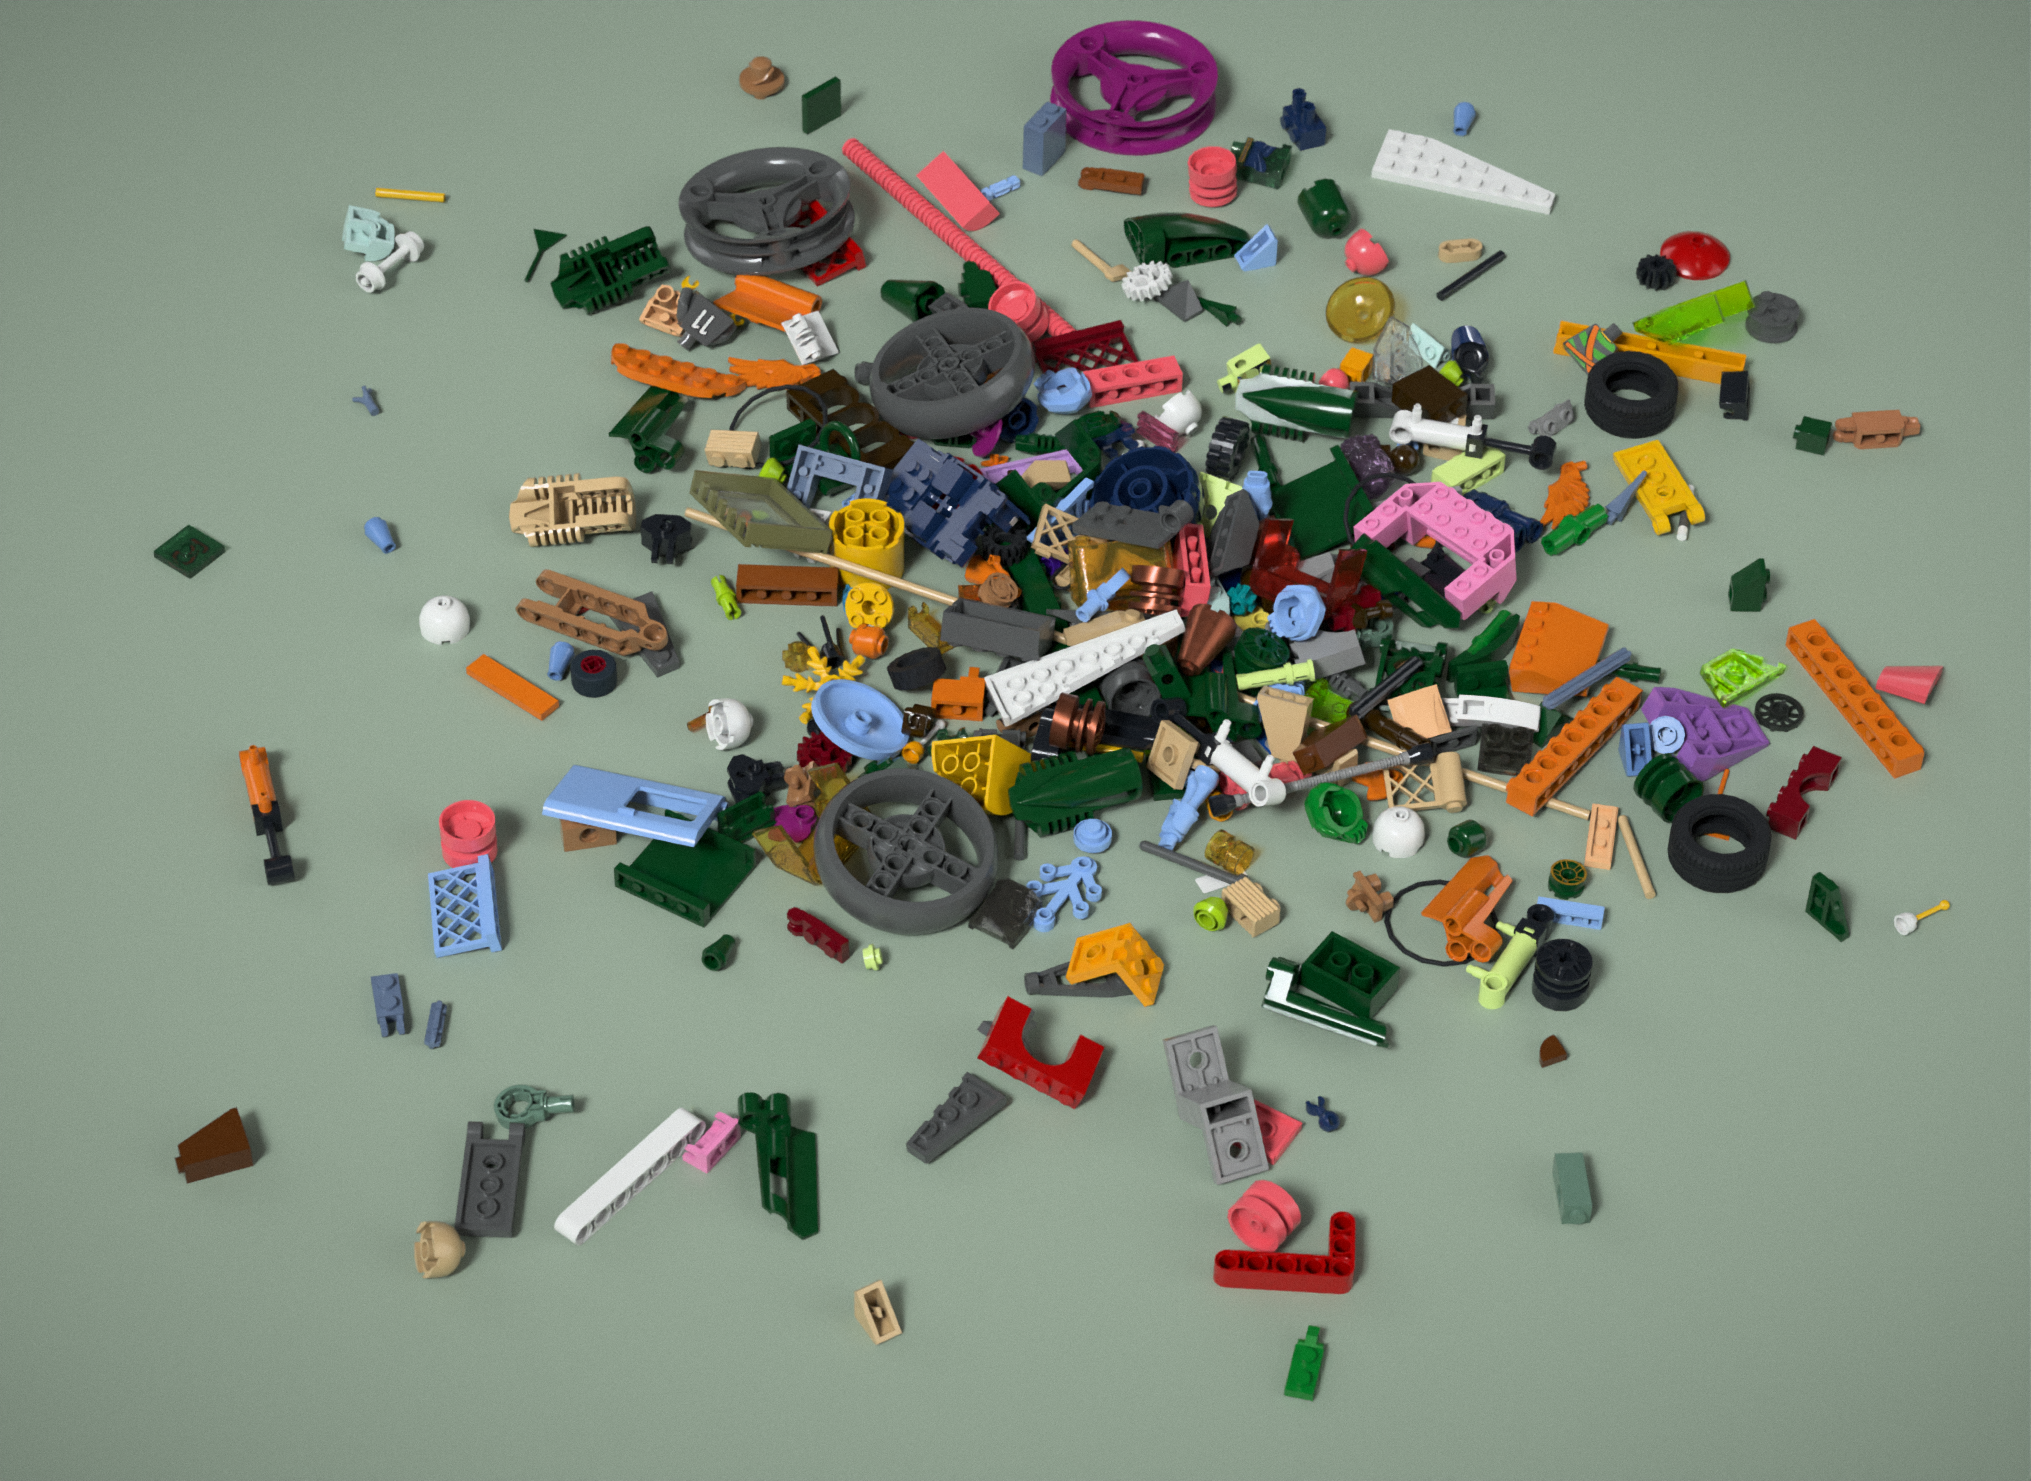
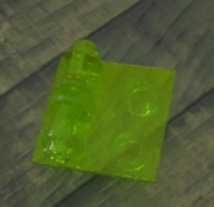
[1303,678,1352,730]

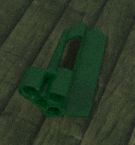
[608,386,689,473]
[1336,533,1462,628]
[1178,634,1262,742]
[1261,957,1389,1048]

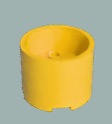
[829,498,904,589]

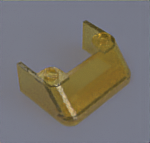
[752,763,872,886]

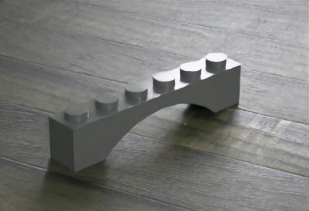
[1348,382,1495,419]

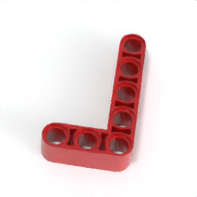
[1213,1211,1355,1294]

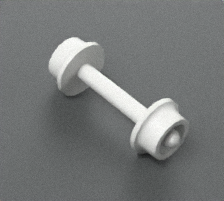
[356,231,424,293]

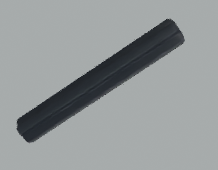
[1348,656,1423,719]

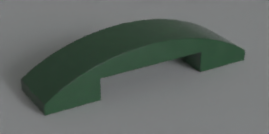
[1446,613,1520,683]

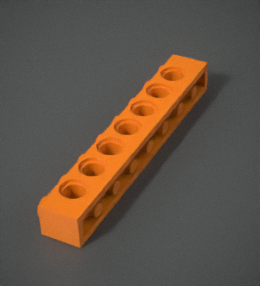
[1786,619,1924,779]
[1506,677,1643,817]

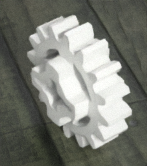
[1121,261,1173,301]

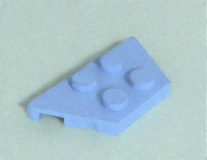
[1026,478,1094,550]

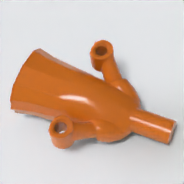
[965,555,1022,601]

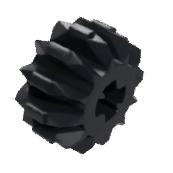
[1636,253,1677,291]

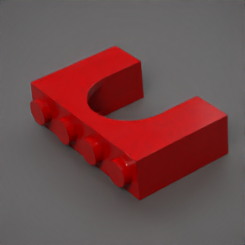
[977,996,1105,1109]

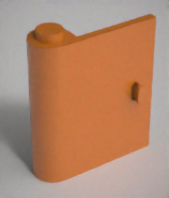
[713,274,822,332]

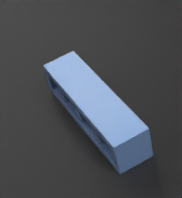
[1537,896,1605,930]

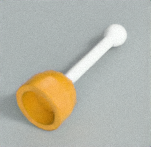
[901,719,946,764]

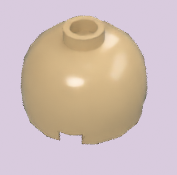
[414,1221,465,1279]

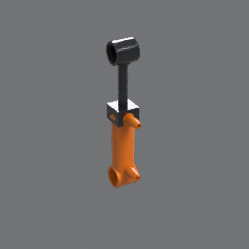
[239,745,295,886]

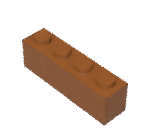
[736,564,839,607]

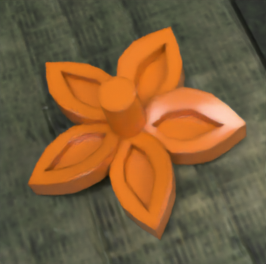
[981,453,1009,466]

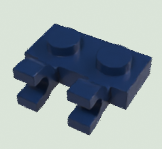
[1091,420,1138,459]

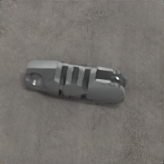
[1315,671,1368,701]

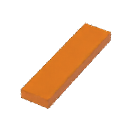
[466,654,559,721]

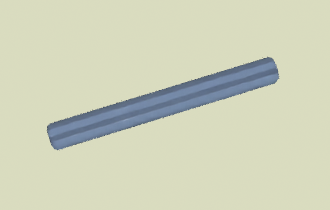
[1542,647,1632,710]

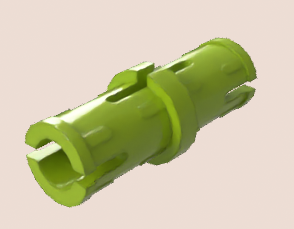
[711,575,741,620]

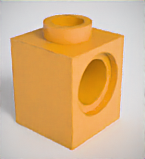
[1340,347,1374,383]

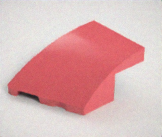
[1876,666,1943,704]

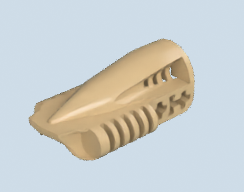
[509,473,636,547]

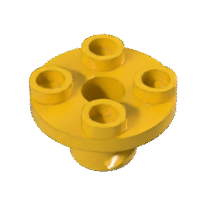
[845,582,894,629]

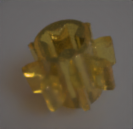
[782,641,813,673]

